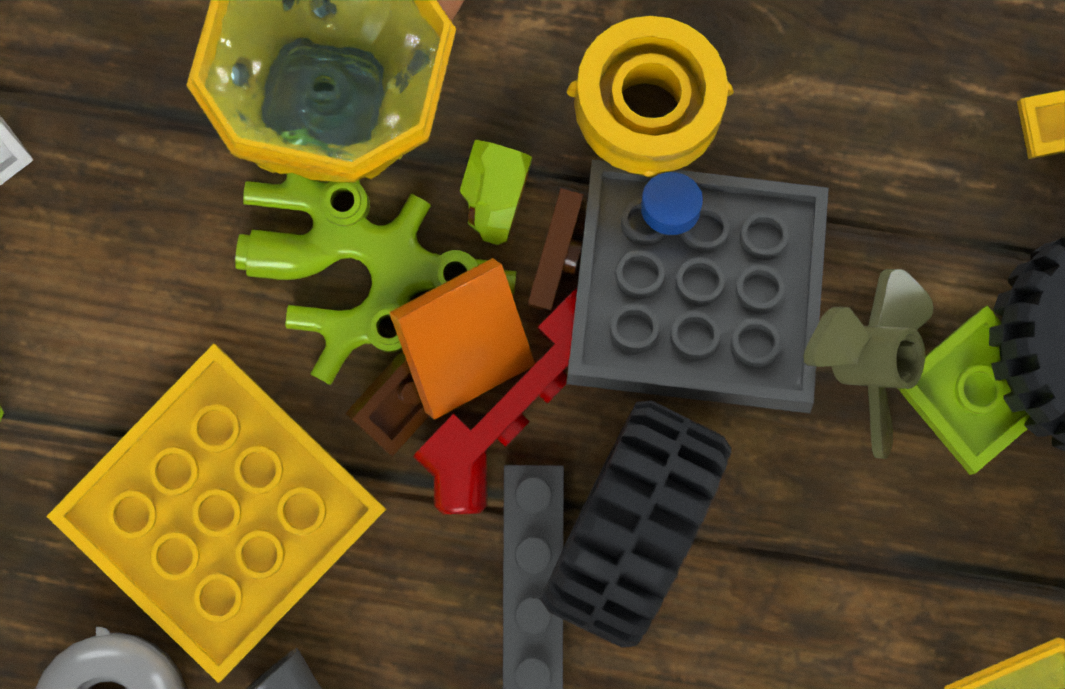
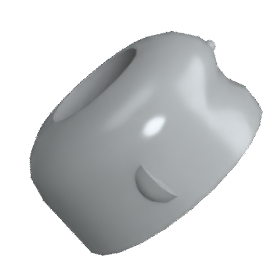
[35,627,187,689]

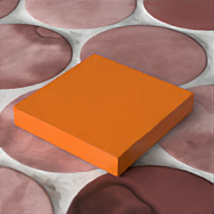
[389,258,535,420]

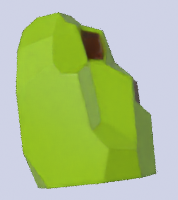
[460,140,532,245]

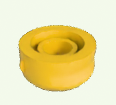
[567,16,734,178]

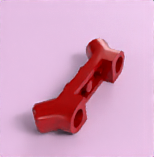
[413,288,577,514]

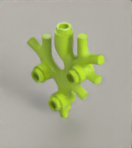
[235,136,517,385]

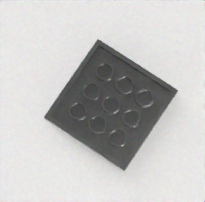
[566,159,829,413]

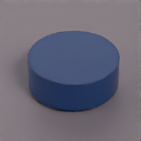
[641,172,703,235]

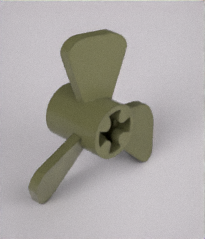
[804,269,933,459]

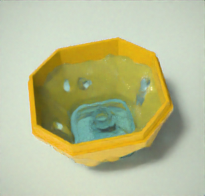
[186,0,456,182]

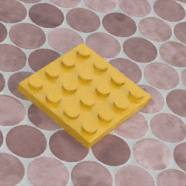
[46,343,387,683]

